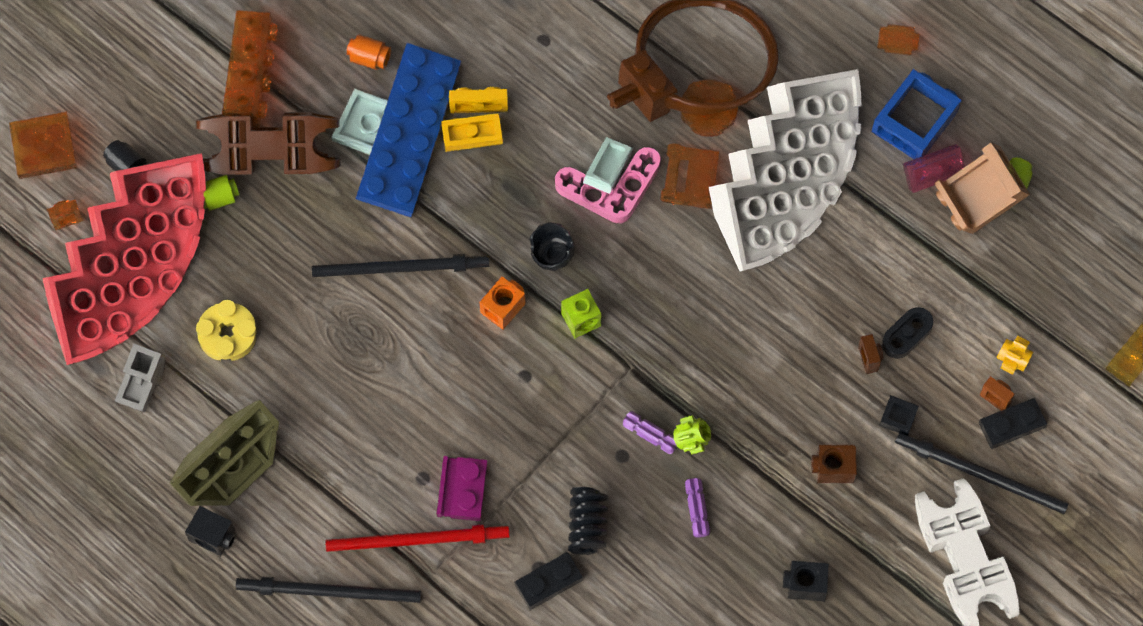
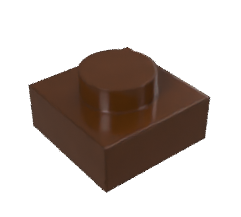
[858,334,884,374]

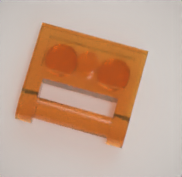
[660,143,719,209]

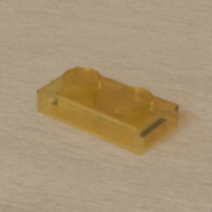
[1106,323,1143,387]

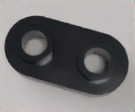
[882,307,933,359]

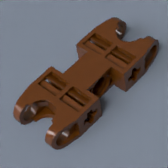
[196,112,341,175]

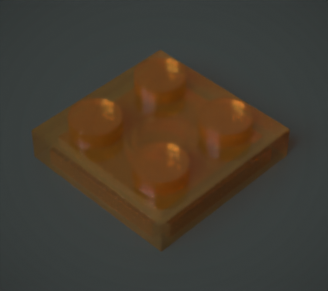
[9,112,77,179]

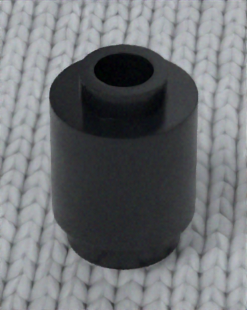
[103,140,147,171]

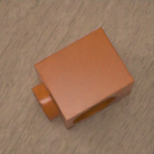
[479,276,526,330]

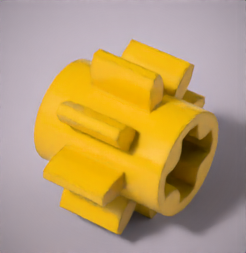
[997,335,1034,375]

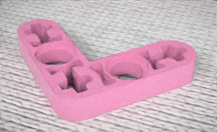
[555,147,660,223]

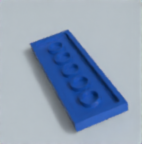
[356,43,461,217]

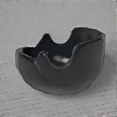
[529,222,575,271]

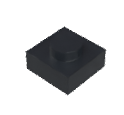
[879,395,919,435]

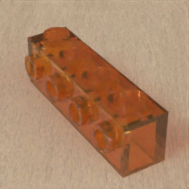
[222,10,277,127]

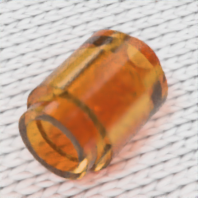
[877,24,920,56]

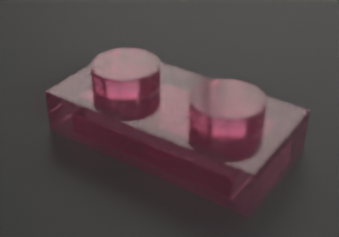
[903,144,965,193]

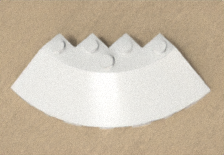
[709,69,862,271]

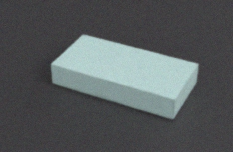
[583,137,633,194]

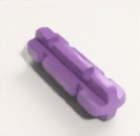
[623,411,677,454]
[685,478,710,538]

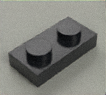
[979,398,1047,449]
[514,552,583,610]

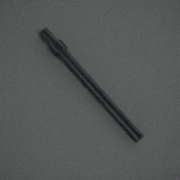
[312,254,489,277]
[895,432,1069,514]
[236,576,421,603]

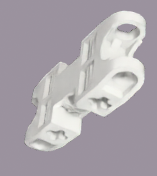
[915,478,1019,626]

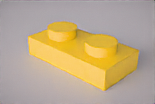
[449,87,508,113]
[441,113,503,152]

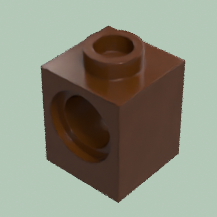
[811,445,857,483]

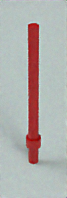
[325,525,510,552]

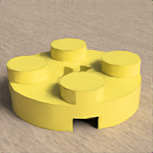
[196,300,257,361]

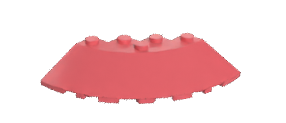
[42,153,206,365]

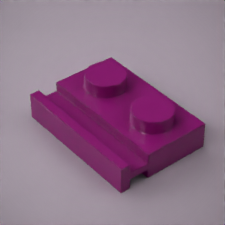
[436,456,488,521]

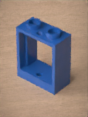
[872,69,961,163]

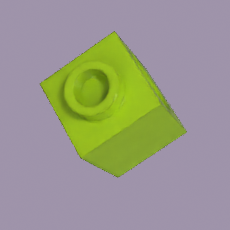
[561,289,601,339]

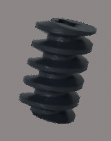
[568,487,608,555]

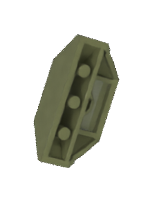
[170,400,279,506]

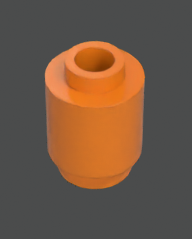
[347,35,391,70]

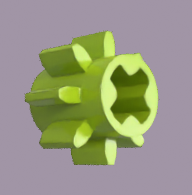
[673,415,711,455]

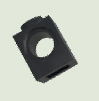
[185,506,236,556]
[783,561,829,602]

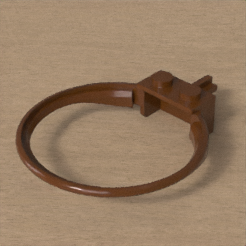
[607,0,779,122]

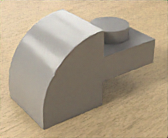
[115,344,165,413]

